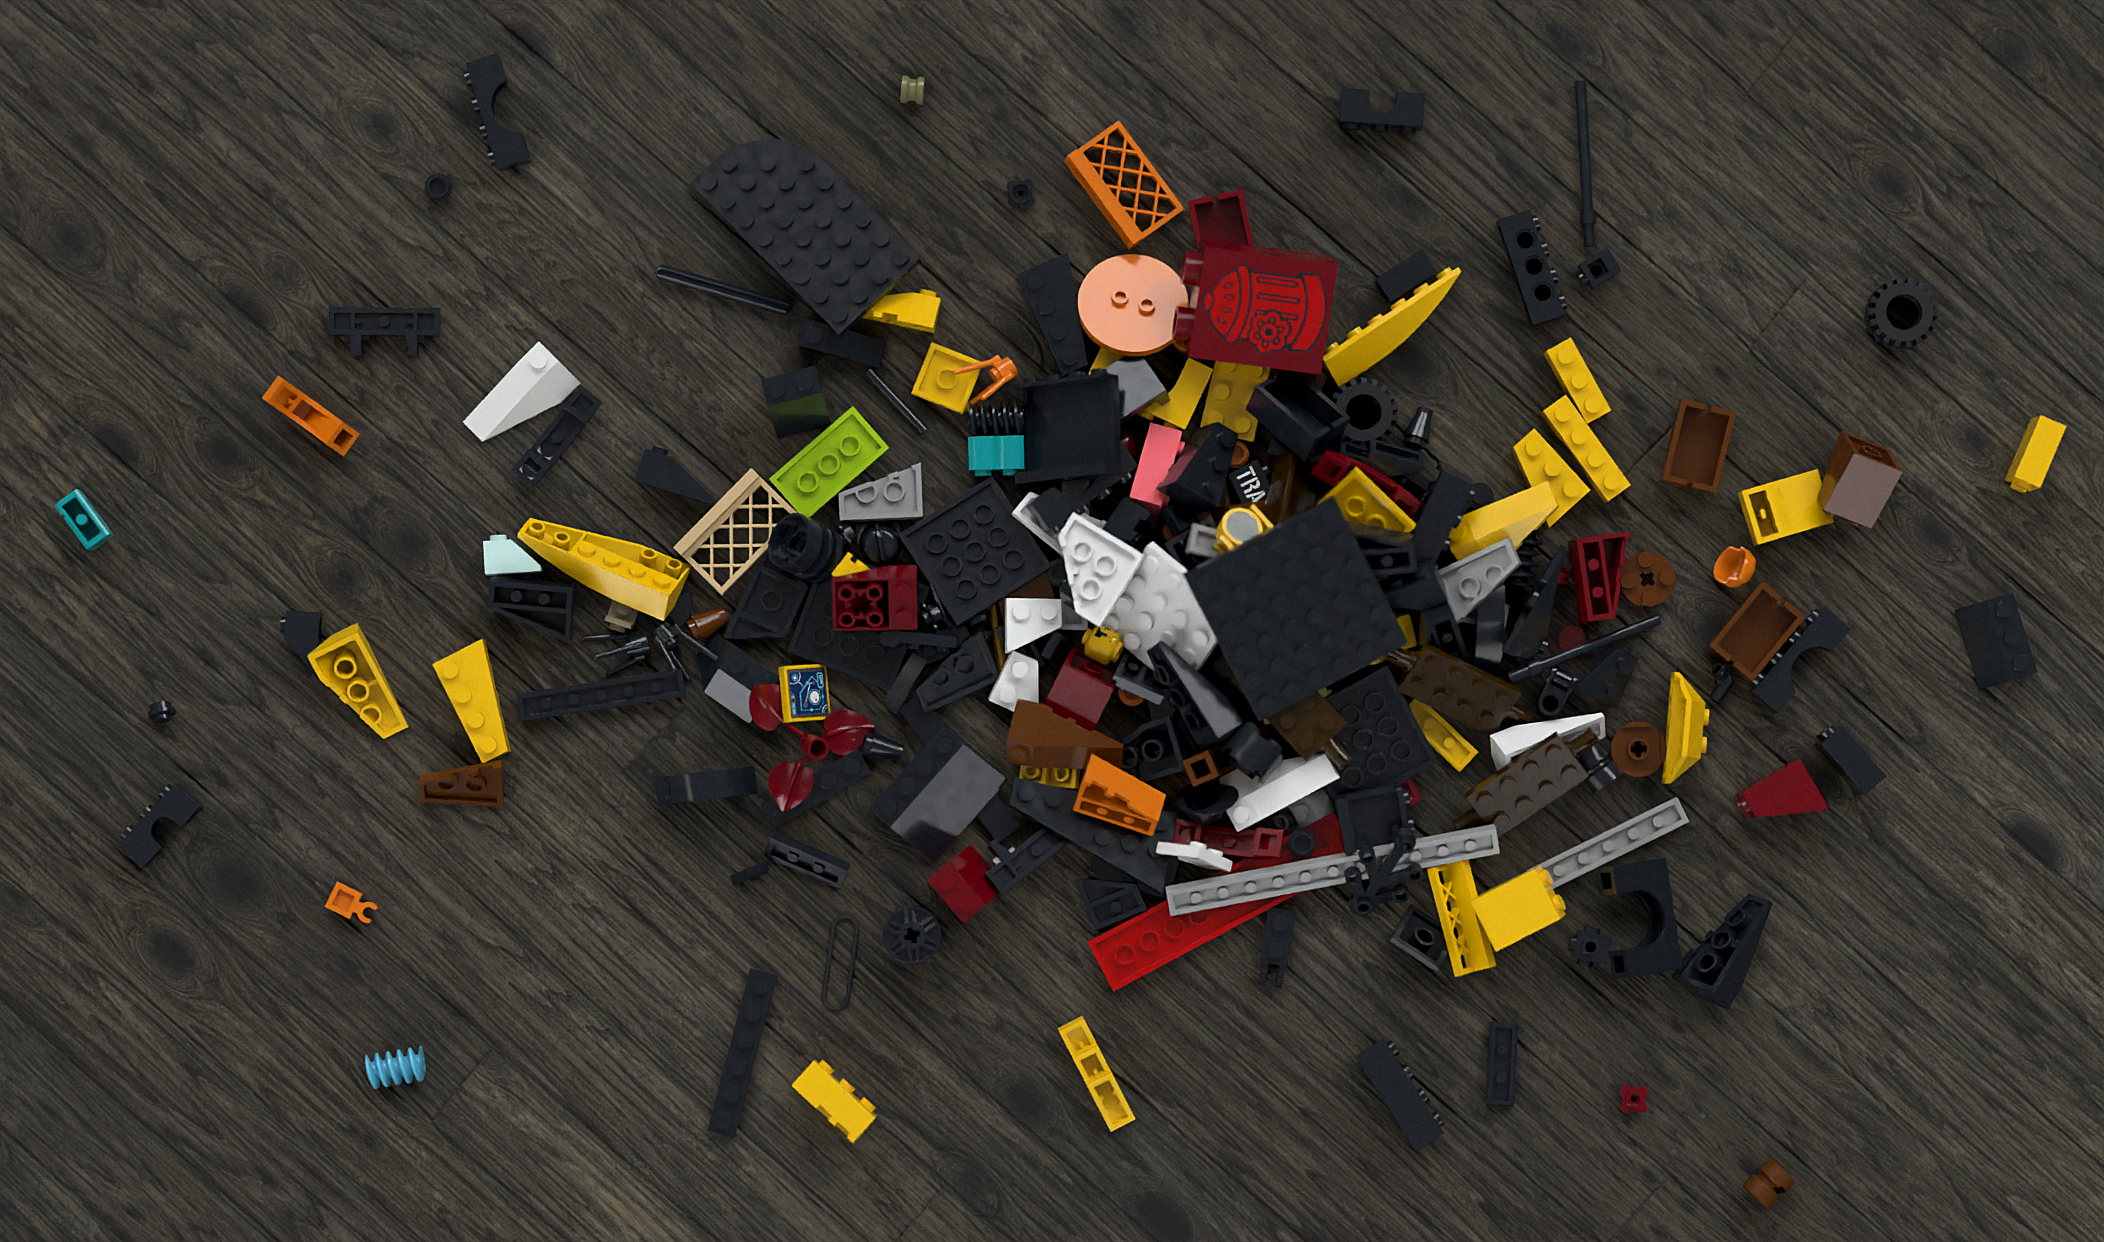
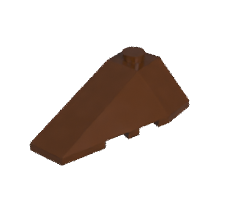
[1006,698,1124,770]

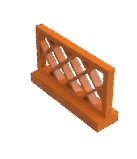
[1064,121,1184,250]

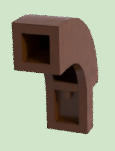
[1182,725,1273,787]

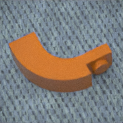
[262,376,360,456]

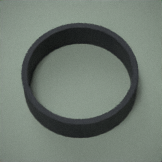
[882,653,928,714]

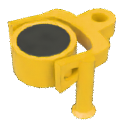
[1213,504,1273,553]

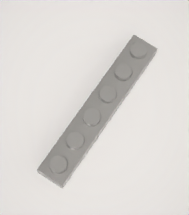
[1526,797,1689,889]

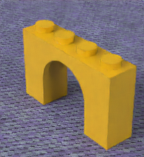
[1089,347,1214,431]

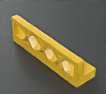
[1427,860,1496,977]

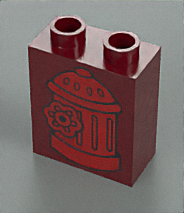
[1172,238,1338,375]

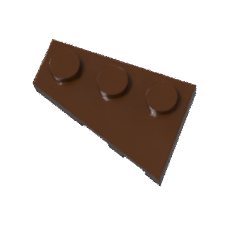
[419,760,504,807]

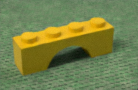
[1540,395,1630,503]

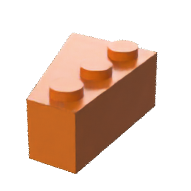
[1073,754,1166,836]

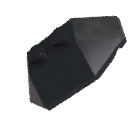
[698,632,780,724]

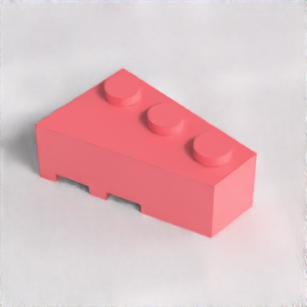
[1129,422,1185,526]

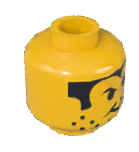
[1081,625,1125,665]

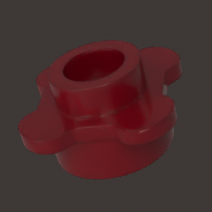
[1620,1085,1648,1113]

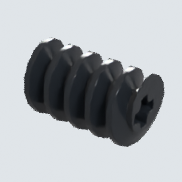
[967,401,1024,436]
[1505,531,1543,589]

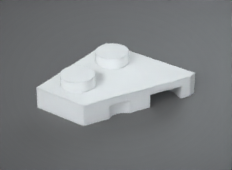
[1156,841,1233,872]

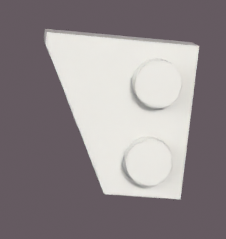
[1005,598,1062,653]
[988,650,1039,712]

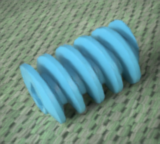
[365,1046,426,1089]

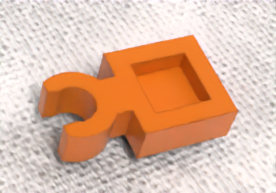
[325,882,378,923]

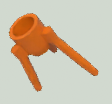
[953,355,1018,412]

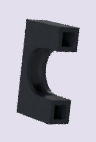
[1596,858,1682,979]

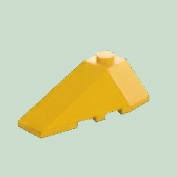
[862,289,941,333]
[307,623,408,739]

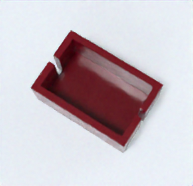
[1187,189,1254,253]

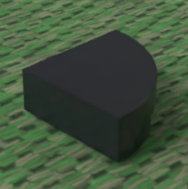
[669,591,692,628]
[730,861,769,885]

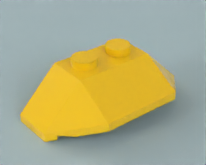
[1662,672,1709,784]

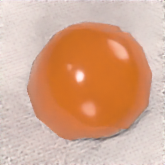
[1713,546,1756,588]

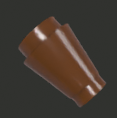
[685,607,729,641]

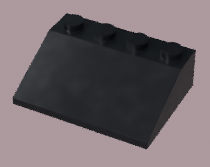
[869,724,1008,862]

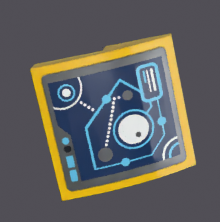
[778,664,831,723]

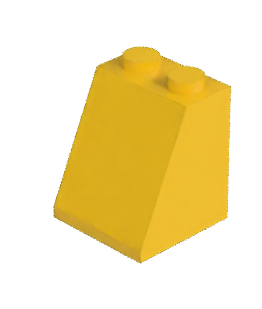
[1471,865,1566,951]

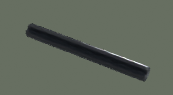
[657,264,791,316]

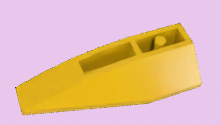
[1322,267,1461,390]
[517,518,691,621]

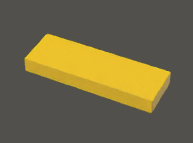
[1408,699,1478,772]

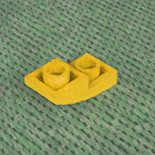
[1019,765,1080,789]

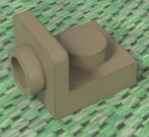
[604,600,639,633]

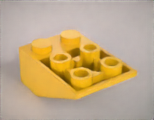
[1738,469,1834,546]

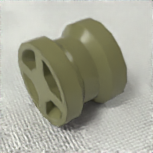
[900,75,925,105]

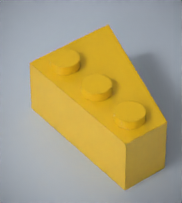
[1511,429,1590,529]
[791,1060,877,1143]

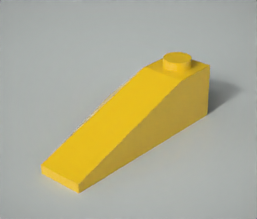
[1448,481,1559,561]

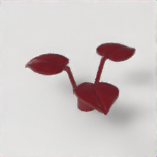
[749,684,875,812]

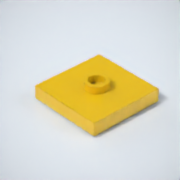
[911,342,981,415]

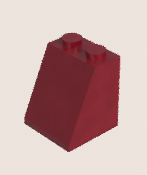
[1044,646,1118,731]
[1735,759,1828,818]
[927,844,998,923]

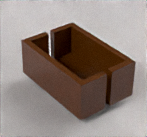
[1659,399,1736,495]
[1706,581,1806,682]

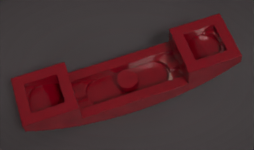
[1311,450,1421,519]
[1172,819,1284,859]

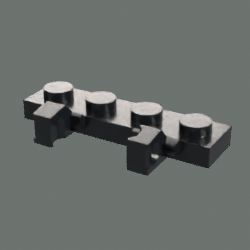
[328,307,441,358]
[984,823,1071,897]

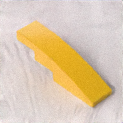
[1058,1016,1135,1132]

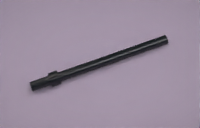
[1575,80,1597,247]
[1506,614,1661,684]

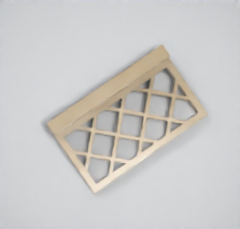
[673,468,797,596]

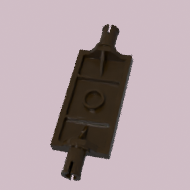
[1382,643,1533,735]
[1230,676,1353,770]
[1452,727,1600,838]

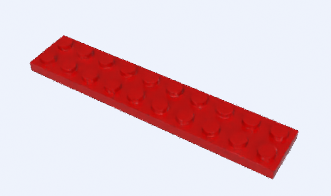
[1088,812,1344,991]

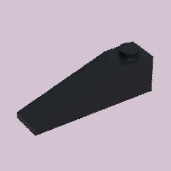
[1147,640,1243,754]
[1672,894,1772,1009]

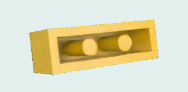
[1544,338,1611,424]

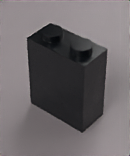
[1814,725,1886,795]

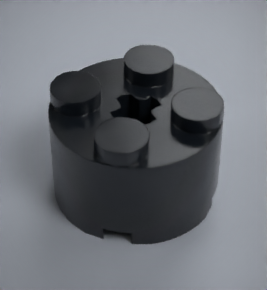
[1219,721,1283,785]

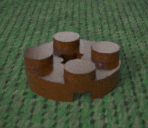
[1620,551,1676,607]
[1610,721,1667,777]

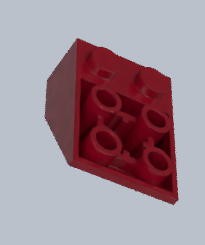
[832,565,918,631]

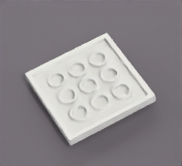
[1103,542,1218,672]

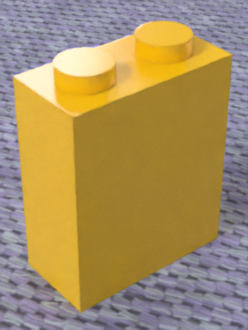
[2005,415,2066,493]

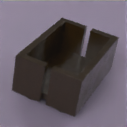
[1264,449,1334,526]

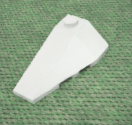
[463,342,581,442]
[1490,713,1605,771]
[1220,753,1340,832]

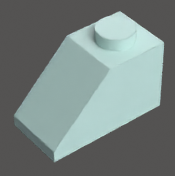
[483,535,543,576]

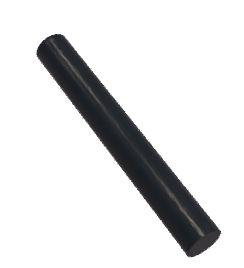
[864,367,929,435]

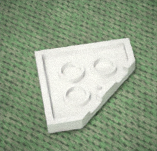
[1059,512,1145,628]

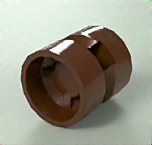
[1743,1158,1796,1210]

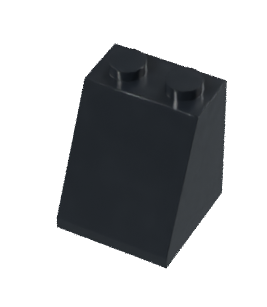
[761,366,831,438]

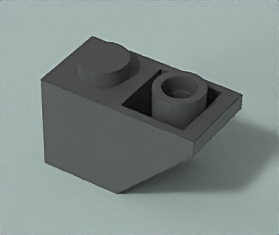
[1270,786,1336,837]

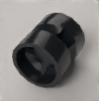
[1579,742,1622,793]

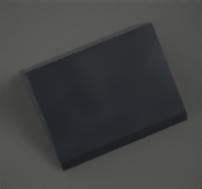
[1388,904,1458,972]

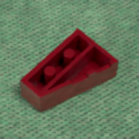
[1568,532,1630,624]

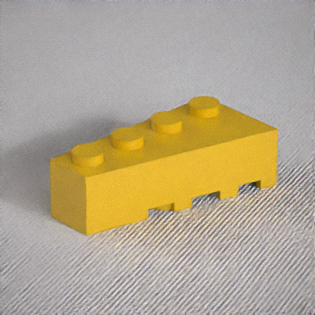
[432,639,511,763]

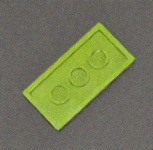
[769,406,890,518]

